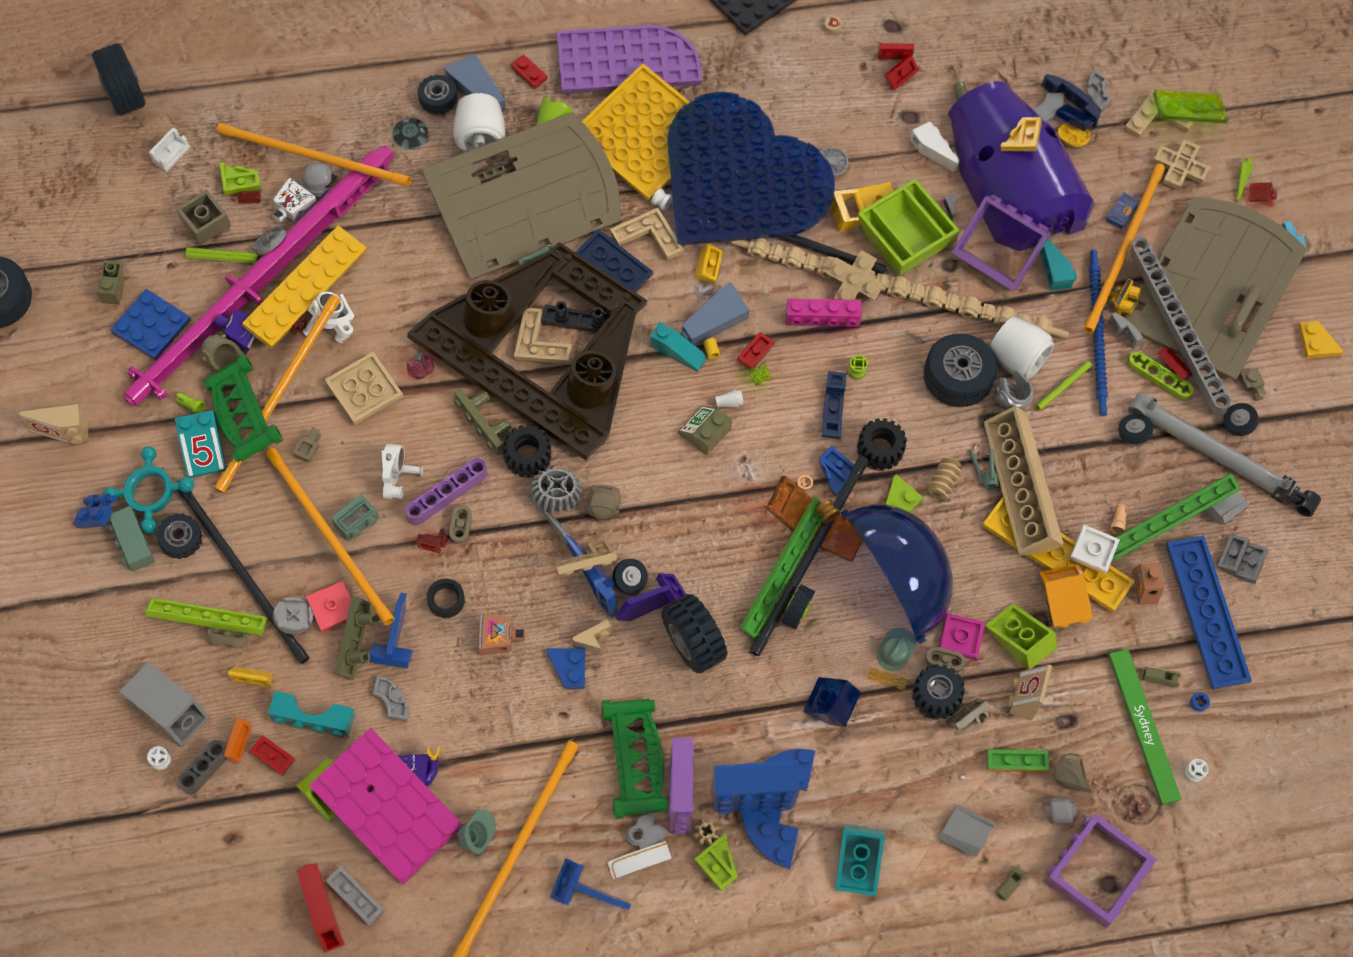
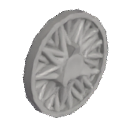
[815,147,849,177]

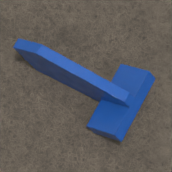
[369,592,413,669]
[550,858,631,910]

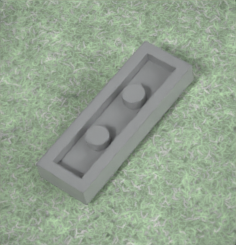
[325,866,384,926]

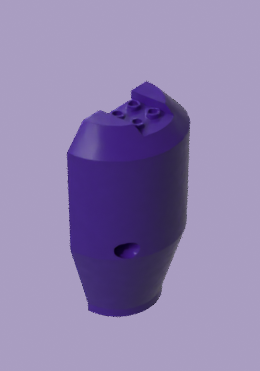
[948,81,1094,252]

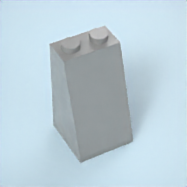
[119,662,210,747]

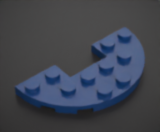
[742,749,815,870]

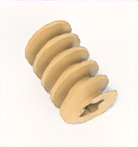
[927,457,961,500]

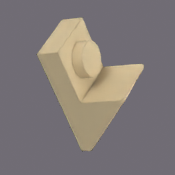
[572,620,611,654]

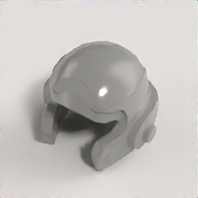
[301,162,338,199]
[994,371,1033,410]

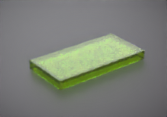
[1153,90,1228,124]

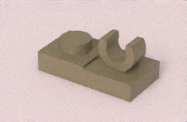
[947,698,990,731]

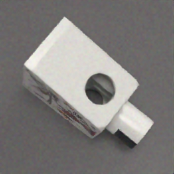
[272,178,317,223]

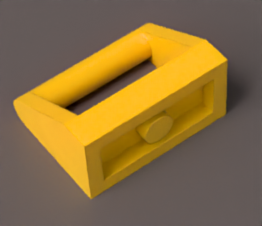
[828,189,865,232]

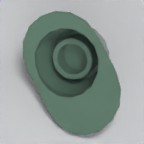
[877,628,916,671]
[458,809,496,854]

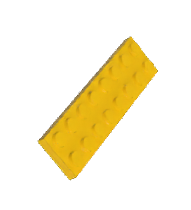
[242,225,367,349]
[982,496,1135,613]

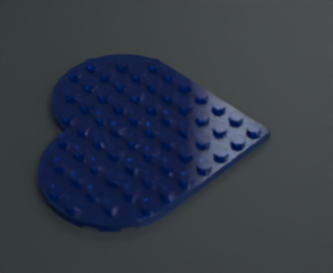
[668,92,835,245]

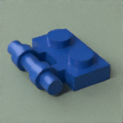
[72,494,116,528]

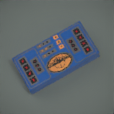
[1106,192,1140,229]

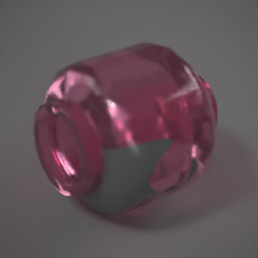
[406,352,435,380]

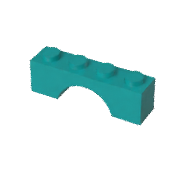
[268,691,355,738]

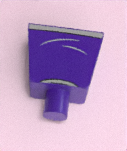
[214,310,255,354]

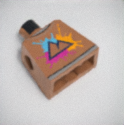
[1132,563,1164,605]
[479,613,524,656]

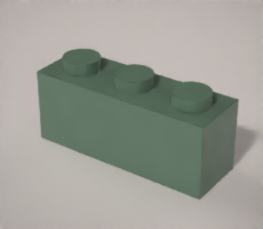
[108,506,155,571]

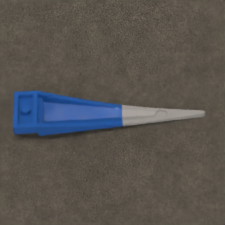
[527,492,617,617]

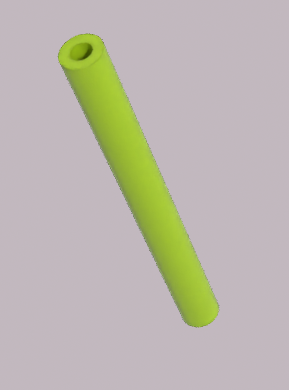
[1035,361,1092,411]

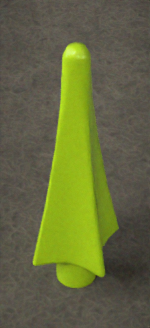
[1236,157,1255,202]

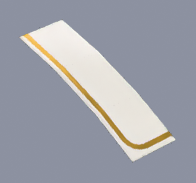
[607,841,672,879]

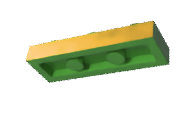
[986,749,1049,772]

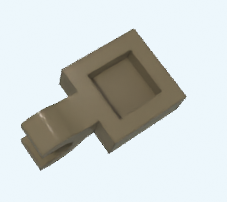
[1239,368,1266,401]
[292,427,321,463]

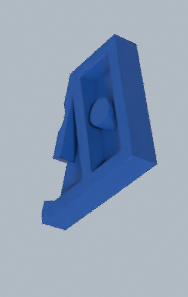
[819,446,854,497]
[547,648,585,689]

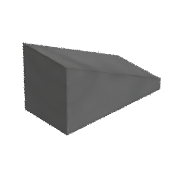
[943,193,957,220]

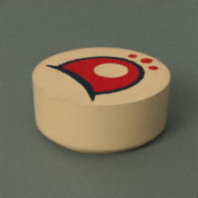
[824,15,842,33]

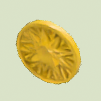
[1057,123,1091,147]

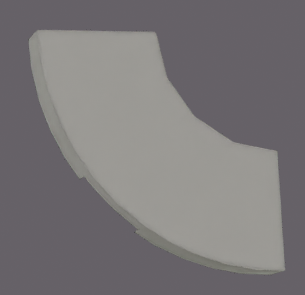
[1087,70,1112,114]
[1032,93,1064,122]
[372,675,408,722]

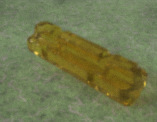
[868,668,907,690]

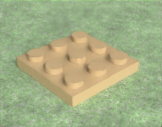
[324,352,403,425]

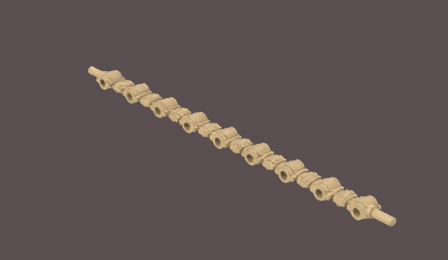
[731,237,1069,339]

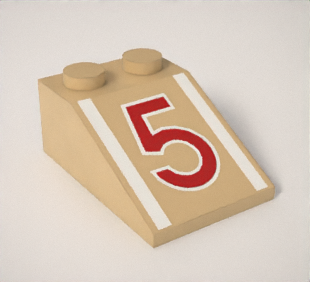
[19,404,88,444]
[1007,665,1052,721]

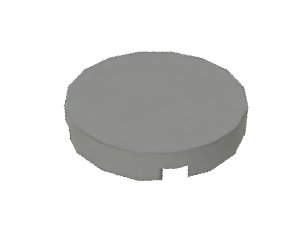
[254,226,287,255]
[272,597,313,635]

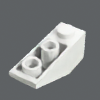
[910,121,959,172]

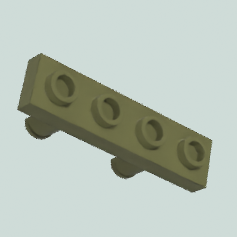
[453,388,512,455]
[334,597,379,680]

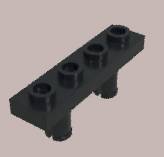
[541,301,609,333]

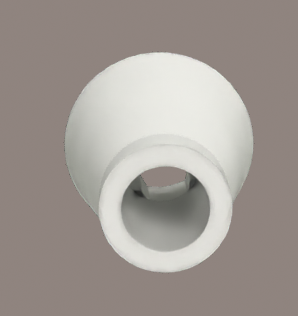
[716,389,744,408]

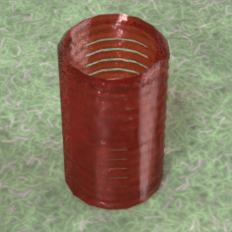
[238,191,261,204]

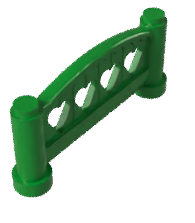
[203,353,284,462]
[601,698,668,819]

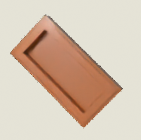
[224,718,252,764]

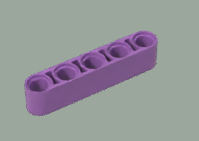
[406,458,487,525]

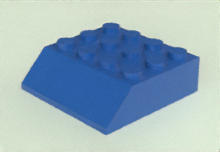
[711,760,800,815]

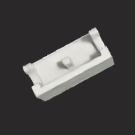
[149,128,190,172]

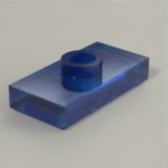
[1055,104,1095,131]

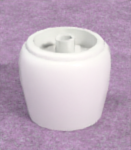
[453,93,506,153]
[989,316,1054,380]

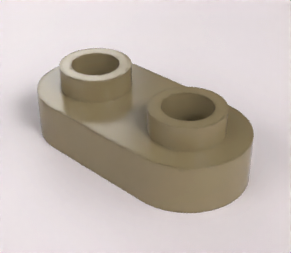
[449,505,472,544]
[207,628,247,648]
[925,647,966,673]

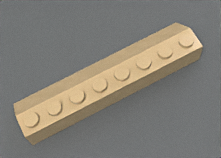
[984,406,1064,555]

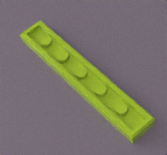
[145,598,268,636]

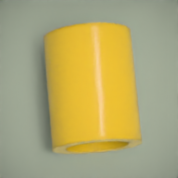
[703,338,720,359]

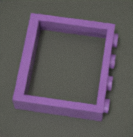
[952,194,1051,291]
[669,738,693,835]
[1046,814,1157,928]

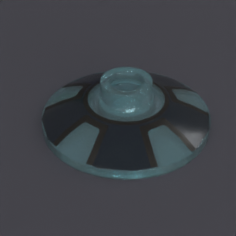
[393,118,428,149]

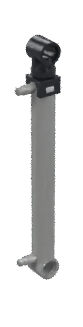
[1128,393,1321,517]

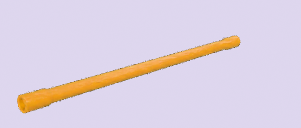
[216,123,411,187]
[1083,163,1165,334]
[214,294,341,493]
[266,448,395,626]
[452,740,579,957]

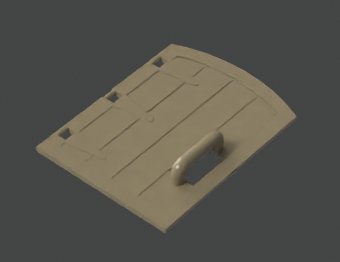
[422,113,621,281]
[1125,197,1307,381]

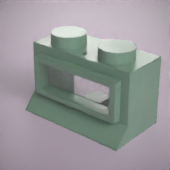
[332,494,379,541]

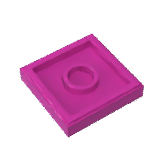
[939,613,985,661]

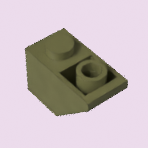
[96,260,124,305]

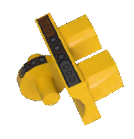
[1109,279,1141,315]

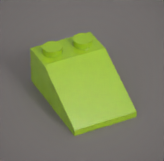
[985,603,1057,669]

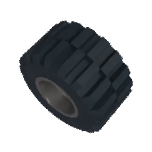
[912,664,965,720]

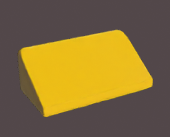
[694,243,723,283]
[228,666,273,687]

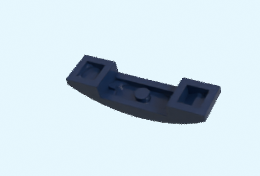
[1041,74,1100,128]
[822,371,847,439]

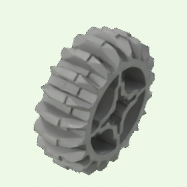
[531,466,583,514]

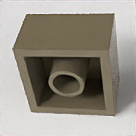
[176,190,231,245]

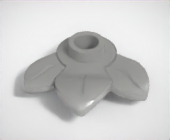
[627,814,668,849]

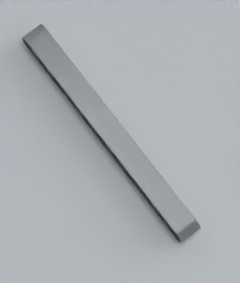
[1130,237,1231,416]

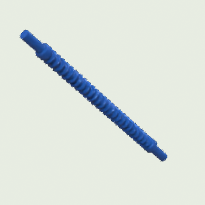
[1089,249,1108,416]

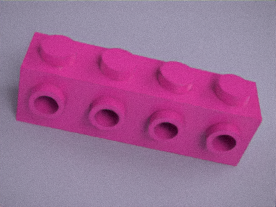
[786,298,862,327]

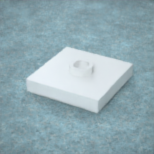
[1069,524,1120,575]

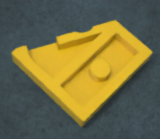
[1001,117,1042,151]
[1298,321,1343,358]

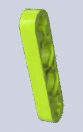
[1127,351,1194,401]

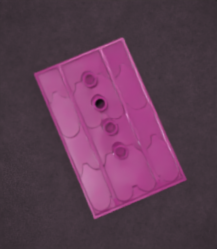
[309,727,463,885]

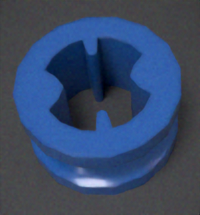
[1190,692,1210,712]

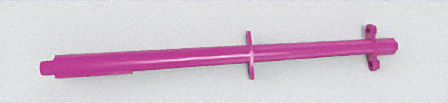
[123,145,394,406]

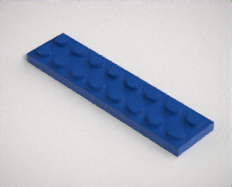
[1166,536,1252,690]

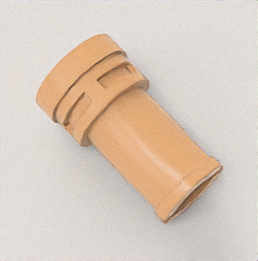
[797,475,813,498]
[1110,504,1129,534]

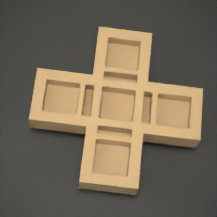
[1153,139,1210,190]
[827,250,884,300]

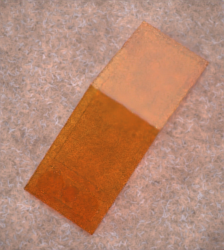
[766,476,867,562]

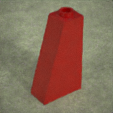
[296,863,345,952]

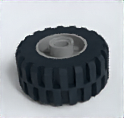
[661,594,728,673]

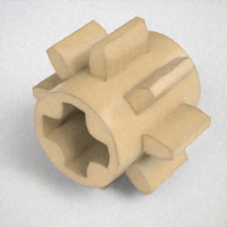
[694,819,719,846]

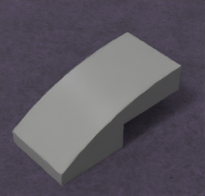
[1108,313,1143,349]

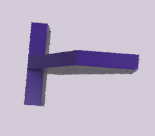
[615,573,686,621]

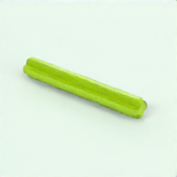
[185,247,259,264]

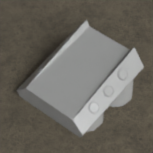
[1204,492,1248,525]
[938,804,995,857]

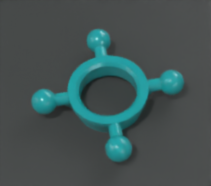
[103,446,194,534]

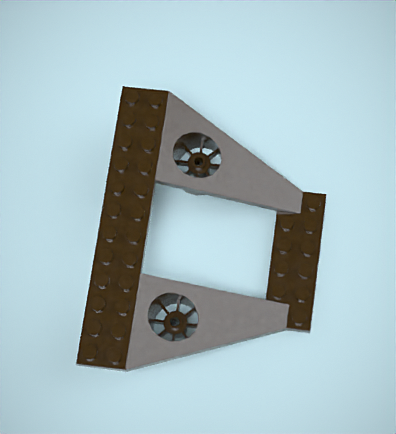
[407,242,647,461]

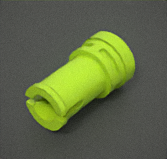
[175,392,205,414]

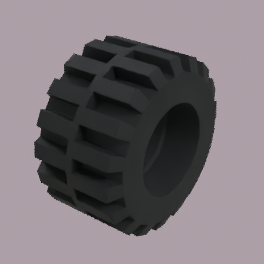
[857,418,907,471]
[503,424,552,477]

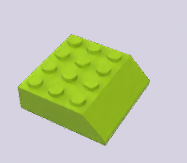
[858,178,960,276]

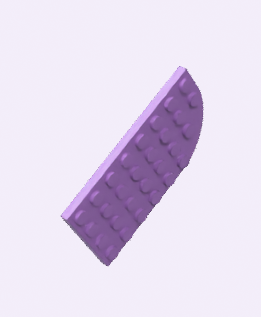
[557,25,702,94]

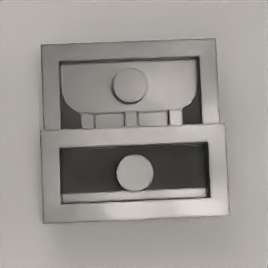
[1218,533,1268,584]

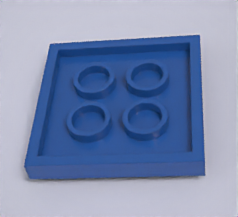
[110,289,191,361]

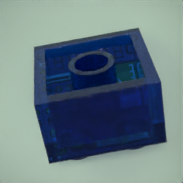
[803,677,861,727]

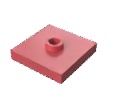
[306,581,351,632]

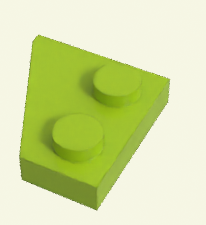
[219,162,261,195]
[883,474,923,526]
[694,833,738,892]

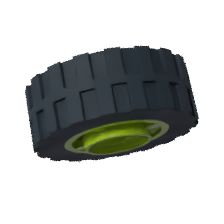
[781,584,815,630]

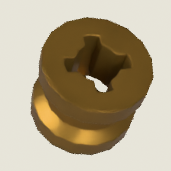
[815,499,840,524]

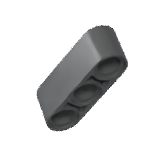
[178,740,227,795]

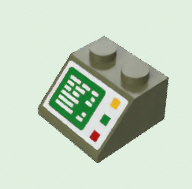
[678,406,732,455]

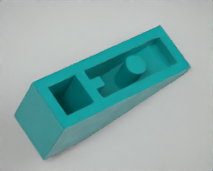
[1039,235,1076,291]
[650,322,707,372]

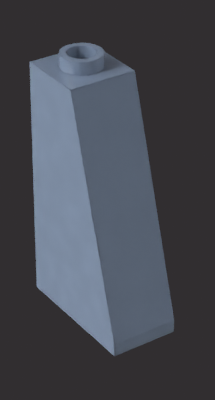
[444,54,506,112]
[681,282,750,346]

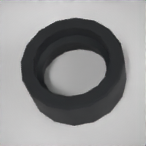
[427,578,465,618]

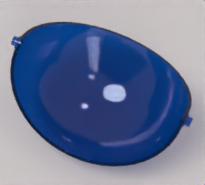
[841,504,953,644]

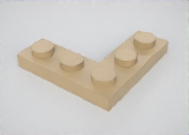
[1124,91,1198,138]
[610,208,684,260]
[514,308,573,364]
[555,539,617,575]

